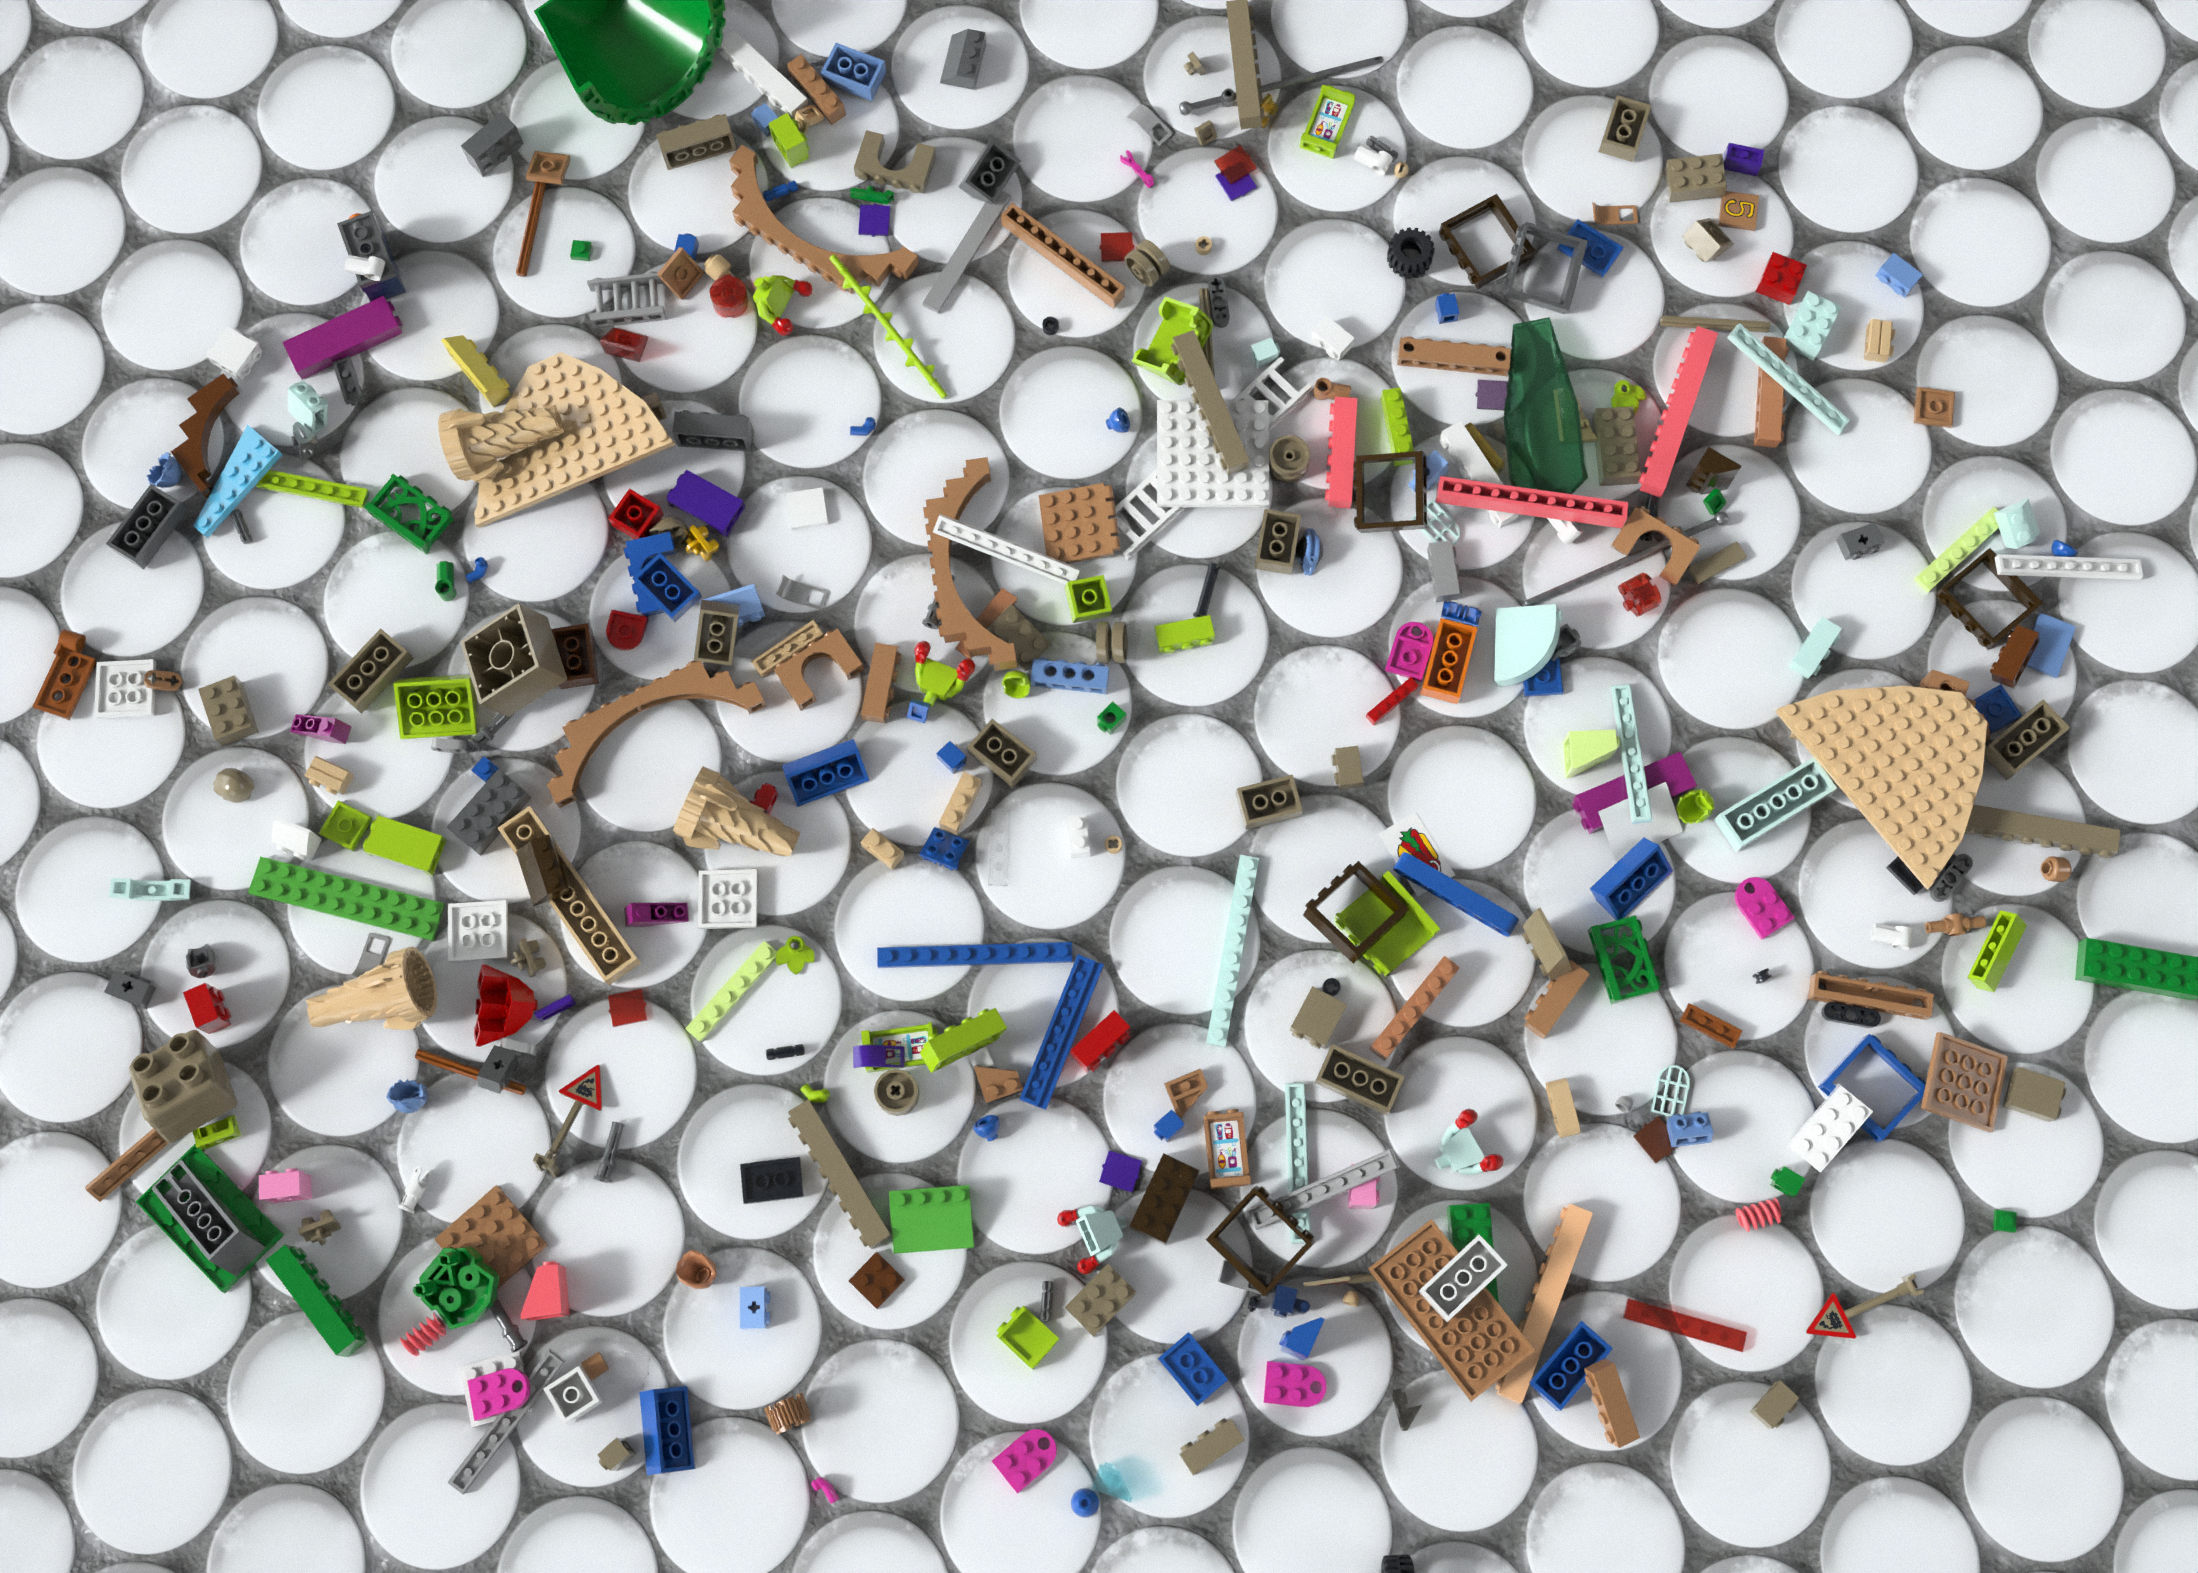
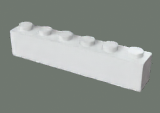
[720,30,809,118]
[1440,421,1519,528]

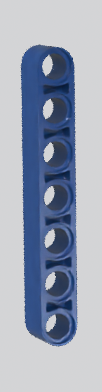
[1393,852,1519,937]

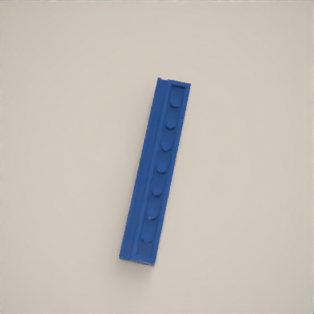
[1019,954,1104,1110]

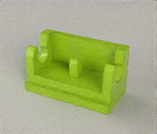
[193,1115,241,1150]

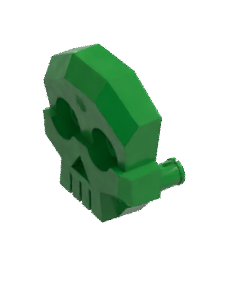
[413,1246,499,1330]

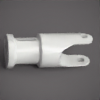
[398,1166,431,1214]

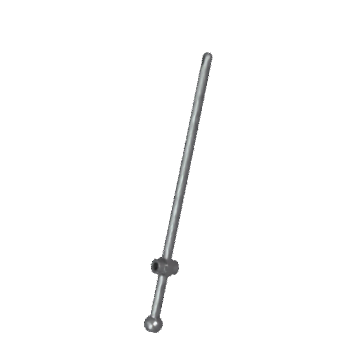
[1179,56,1384,116]
[1524,512,1729,606]

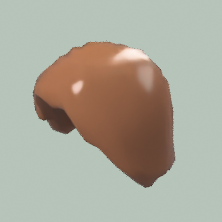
[675,1250,717,1289]

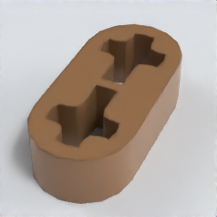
[143,670,182,691]

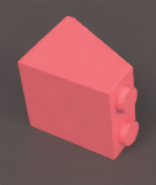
[521,1261,570,1321]

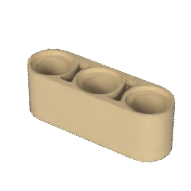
[1546,1078,1580,1138]

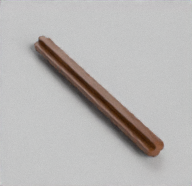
[516,182,546,277]
[415,1049,527,1095]

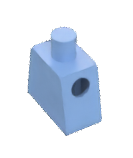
[1408,450,1448,492]

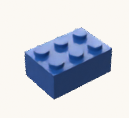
[632,553,702,622]

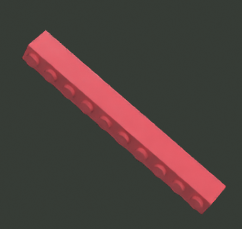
[1639,326,1718,498]
[1435,476,1628,528]

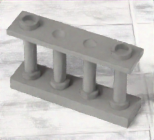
[587,271,666,328]

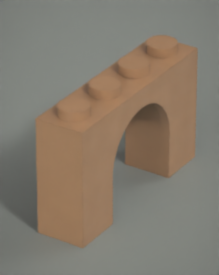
[1611,506,1701,586]
[774,628,864,711]

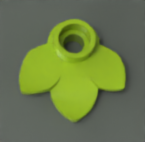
[1611,380,1646,415]
[775,936,815,975]

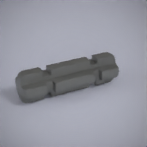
[1366,136,1398,162]
[230,509,252,544]
[1040,1281,1053,1321]

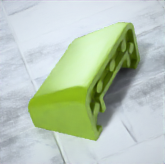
[1132,297,1213,385]

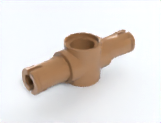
[1925,913,1986,936]

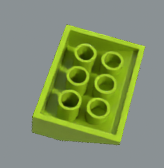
[393,674,477,739]

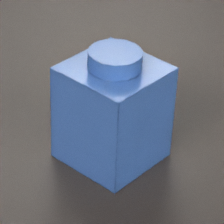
[751,103,778,137]

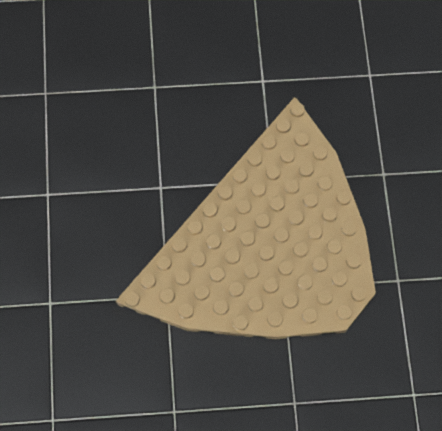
[474,352,675,528]
[1775,686,1987,890]

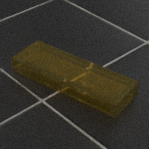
[1465,422,1505,474]

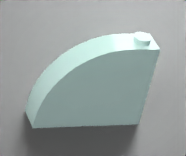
[1495,604,1563,686]

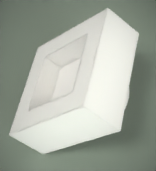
[968,1047,994,1070]

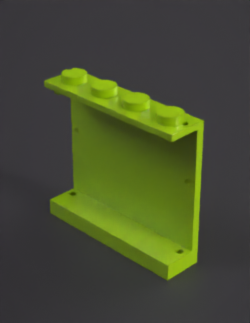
[1334,870,1440,977]

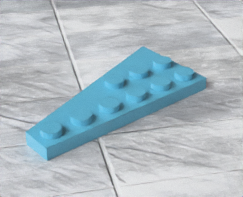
[193,425,283,538]

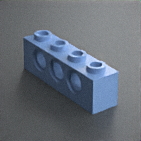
[1031,657,1109,694]

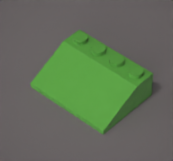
[889,1185,974,1254]

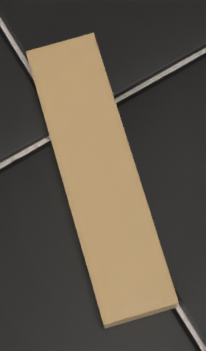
[751,620,824,678]

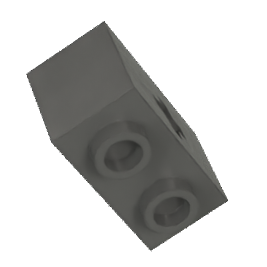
[1836,522,1885,560]
[104,970,156,1009]
[477,1045,519,1094]

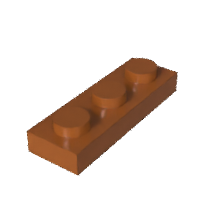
[1679,1003,1742,1049]

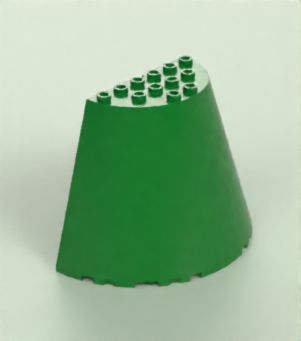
[534,0,726,125]

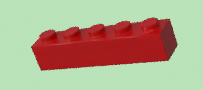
[1366,677,1419,726]

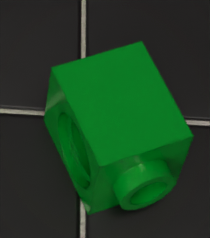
[1097,701,1126,735]
[1770,1166,1805,1198]

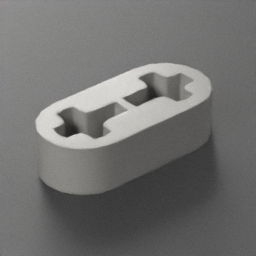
[431,738,468,753]
[500,1038,538,1056]

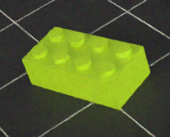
[920,1008,1007,1073]

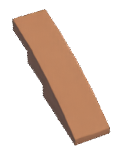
[955,588,1018,659]

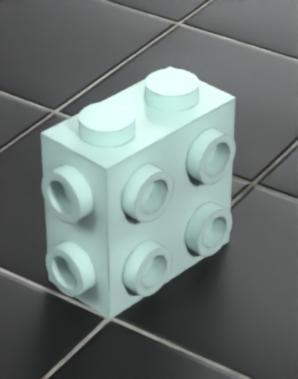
[288,380,328,434]

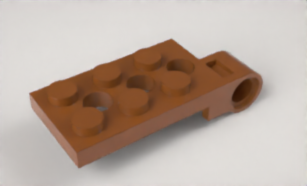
[32,629,97,721]

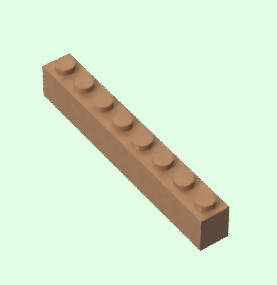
[1001,202,1125,309]

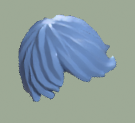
[147,452,182,488]
[386,1079,428,1113]

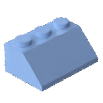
[699,584,765,627]

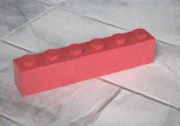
[1325,397,1357,509]

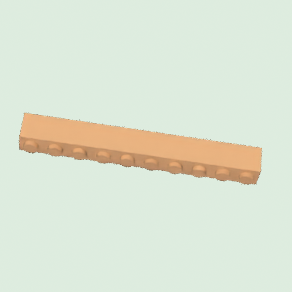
[1495,1204,1593,1404]

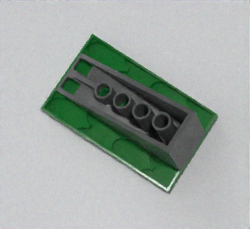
[135,1144,284,1293]

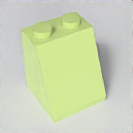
[1563,730,1620,778]

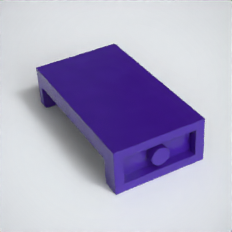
[667,469,746,537]

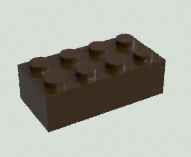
[1129,1153,1200,1246]

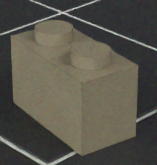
[1331,746,1364,790]
[1750,1380,1799,1429]
[597,1438,637,1471]

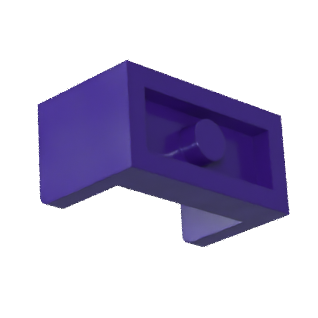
[1723,143,1764,176]

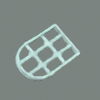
[1411,499,1460,545]
[1651,1065,1690,1117]

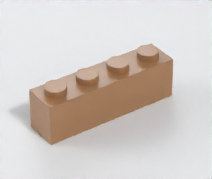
[787,54,846,125]
[861,643,901,723]
[1524,960,1590,1039]
[1584,1359,1640,1448]

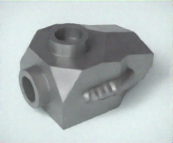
[291,422,319,460]
[1550,624,1581,661]
[186,944,217,979]

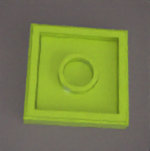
[318,800,373,852]

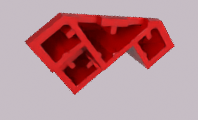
[474,964,538,1047]

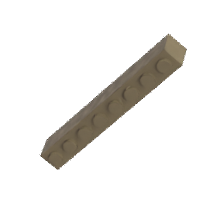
[1226,0,1265,130]
[1171,330,1250,475]
[1965,804,2120,858]
[788,1099,892,1249]

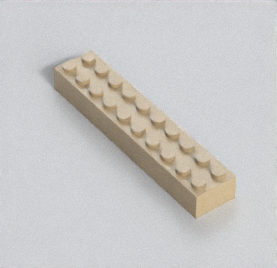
[498,806,641,986]

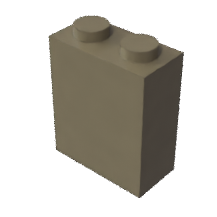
[1290,986,1347,1049]
[2003,1067,2066,1122]

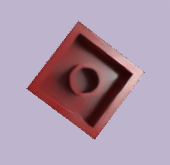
[1755,252,1807,305]
[608,488,664,540]
[183,983,231,1034]

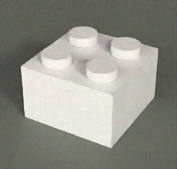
[543,1366,604,1424]

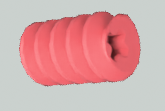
[1736,1198,1782,1232]
[400,1312,446,1356]

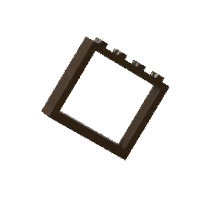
[1439,194,1535,289]
[1353,451,1427,533]
[1935,548,2043,650]
[1303,861,1409,964]
[1206,1186,1316,1297]

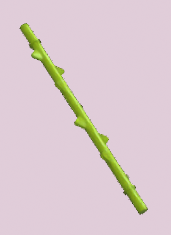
[829,254,948,399]

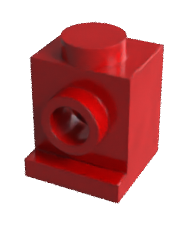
[750,783,779,815]

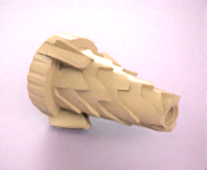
[438,405,564,483]
[673,766,801,856]
[306,946,437,1030]

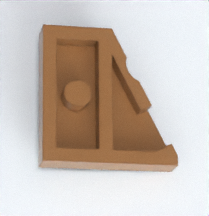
[973,1065,1023,1103]
[1164,1068,1208,1119]

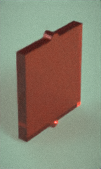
[1214,145,1257,184]
[1099,232,1134,262]
[608,989,647,1027]

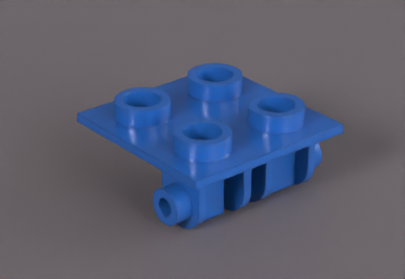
[1441,601,1482,627]
[919,827,969,871]

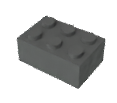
[461,112,524,177]

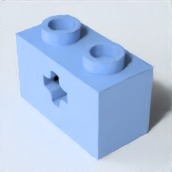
[740,1286,770,1329]

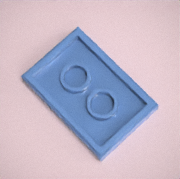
[2026,612,2076,678]

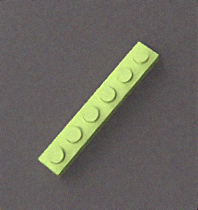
[1914,507,1999,593]
[685,941,777,1042]

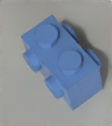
[1667,1112,1714,1147]

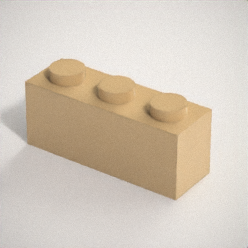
[939,772,982,836]

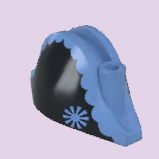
[1296,528,1323,576]

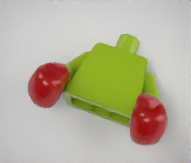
[753,275,813,336]
[914,641,975,707]

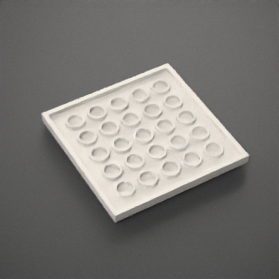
[1157,400,1269,508]

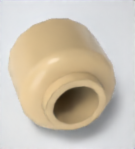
[704,254,732,282]

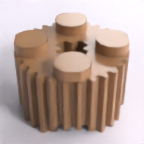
[764,1393,811,1435]

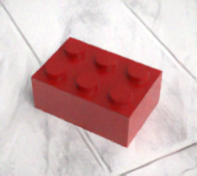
[1070,1010,1130,1073]

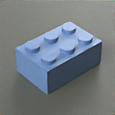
[821,43,886,101]

